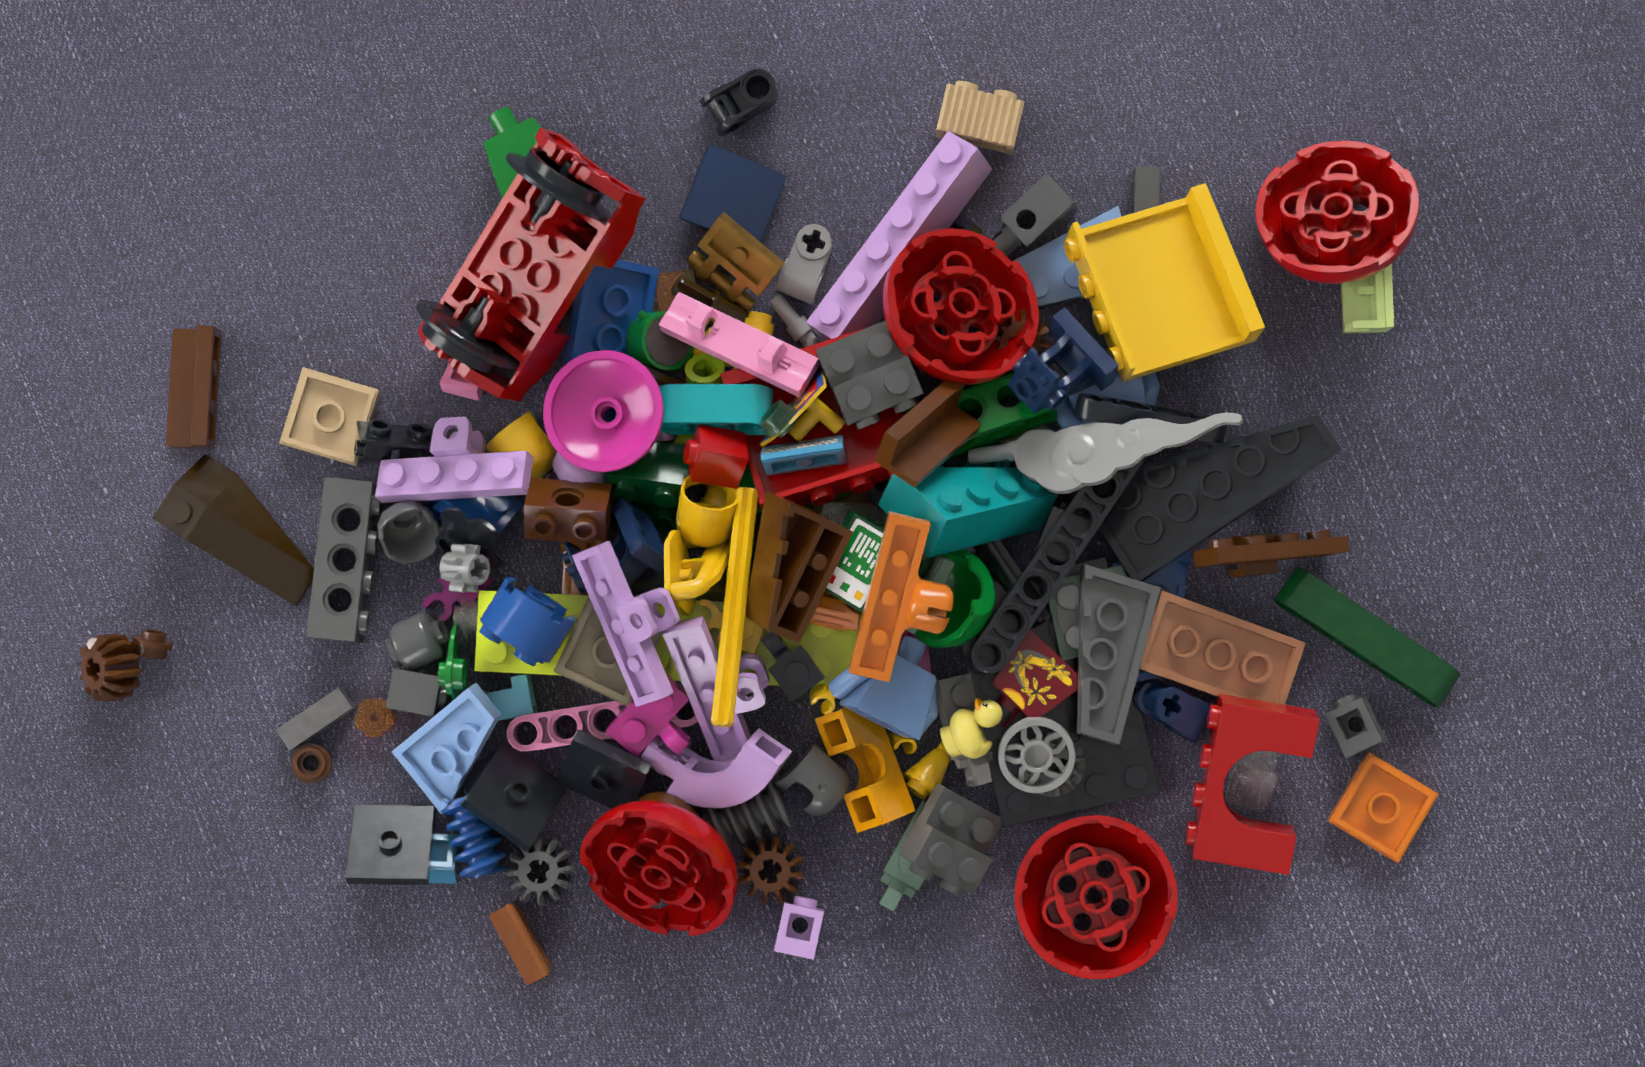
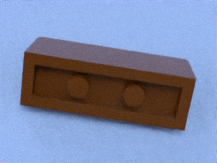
[166,325,222,449]
[875,380,981,487]

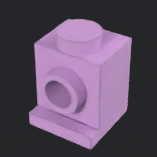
[774,895,824,960]

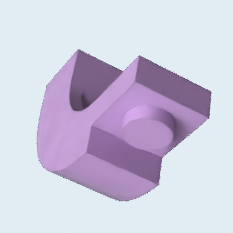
[641,728,792,808]

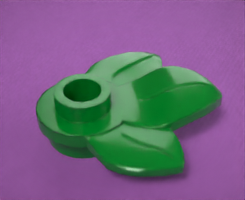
[438,624,467,701]

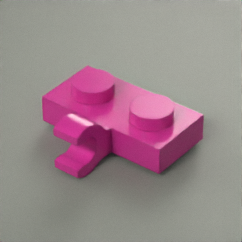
[605,674,690,756]

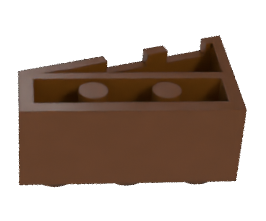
[745,490,853,644]

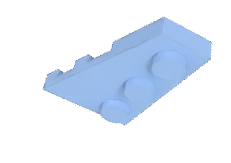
[392,683,501,815]

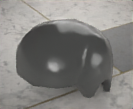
[377,501,439,564]

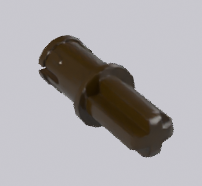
[671,276,748,323]

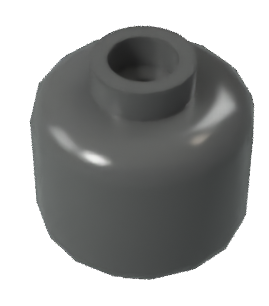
[386,612,450,671]

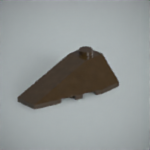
[152,454,314,606]

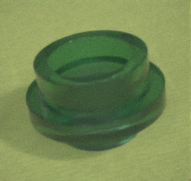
[759,400,797,439]

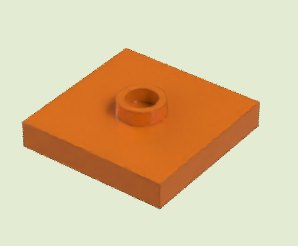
[1327,752,1439,863]

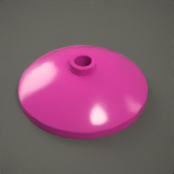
[543,350,664,473]

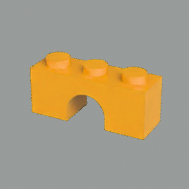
[815,708,916,833]

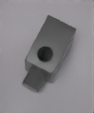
[992,173,1077,256]

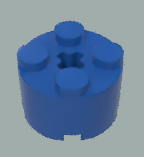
[479,577,577,666]

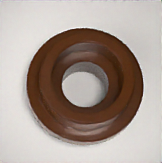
[132,629,173,659]
[291,743,332,783]

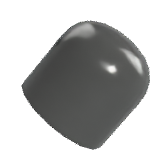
[772,743,849,816]

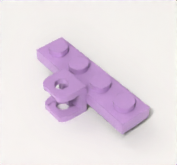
[375,417,533,503]
[572,541,680,707]
[662,616,770,761]

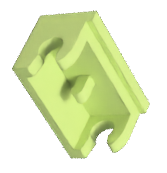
[1341,264,1394,333]

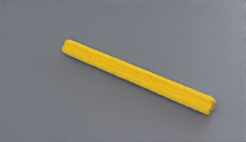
[711,487,758,727]

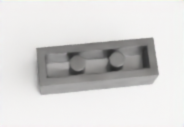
[276,687,356,751]

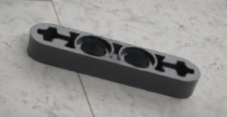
[1074,393,1228,444]

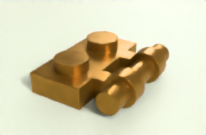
[686,212,786,311]

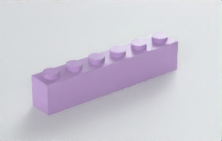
[806,131,992,341]

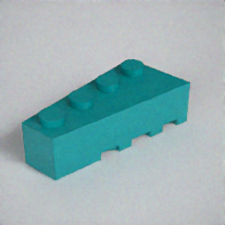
[878,467,1058,558]

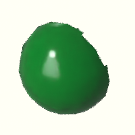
[914,549,996,648]

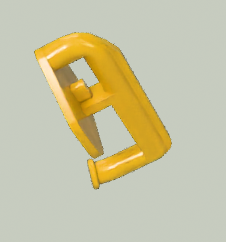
[664,530,731,615]

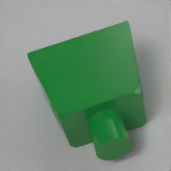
[484,107,540,199]

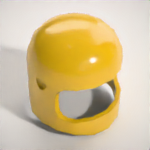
[486,411,557,481]
[676,475,738,548]

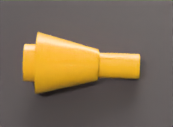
[903,741,950,800]

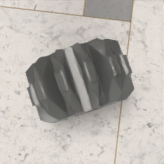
[505,836,575,906]

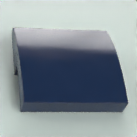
[679,145,787,242]

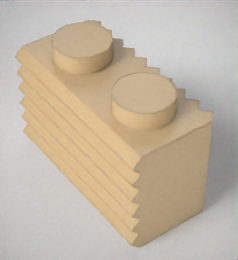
[935,81,1024,155]

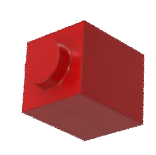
[683,424,749,489]

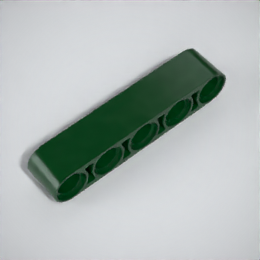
[1274,566,1461,708]

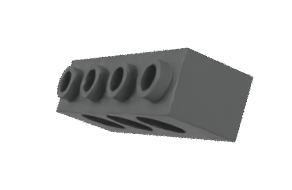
[306,477,383,643]

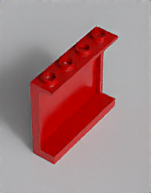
[721,328,904,510]

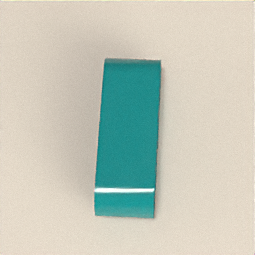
[660,384,773,435]

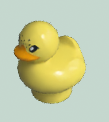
[940,697,1002,759]

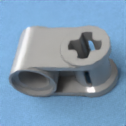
[775,224,832,305]

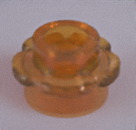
[354,698,394,737]

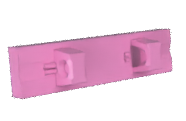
[659,292,820,398]

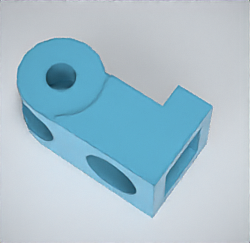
[483,674,538,721]

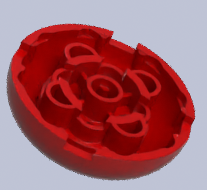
[1255,141,1419,284]
[882,228,1039,385]
[580,800,738,936]
[1014,815,1178,979]

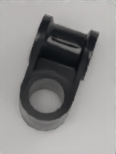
[700,69,778,136]

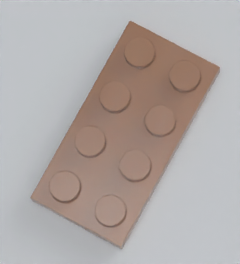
[1140,590,1306,705]

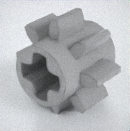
[439,544,490,593]

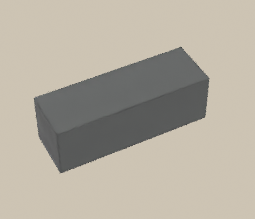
[1131,166,1161,214]

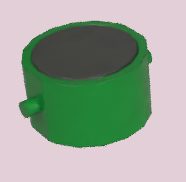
[626,310,694,371]

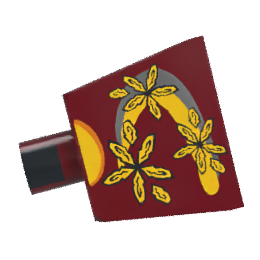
[990,629,1078,729]

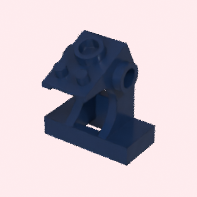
[1008,308,1119,414]
[561,497,664,594]

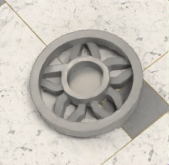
[998,717,1075,793]

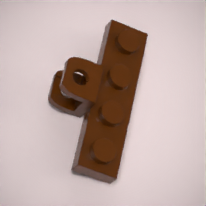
[1193,530,1350,578]

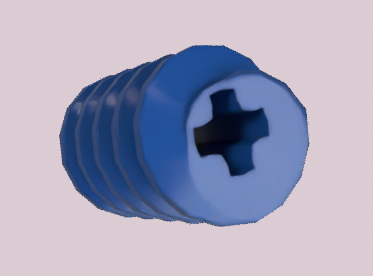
[441,796,510,879]

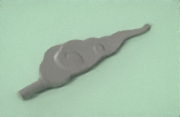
[968,412,1243,494]

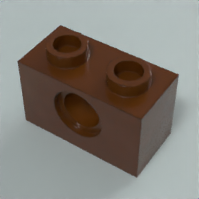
[524,478,612,545]

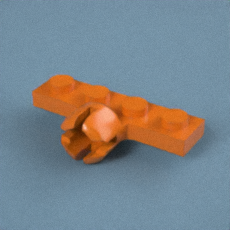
[848,511,954,682]

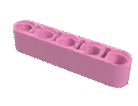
[507,698,698,751]

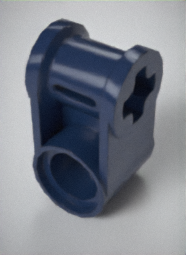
[1135,679,1210,744]

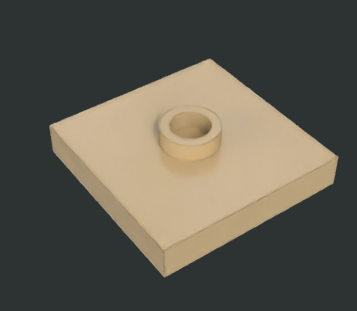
[279,367,381,467]

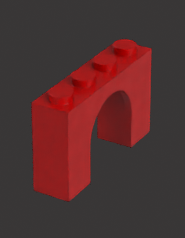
[1184,694,1320,875]

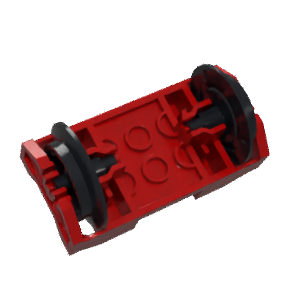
[416,127,646,402]

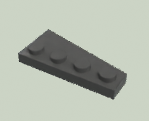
[1077,564,1161,745]

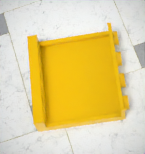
[1064,183,1265,383]

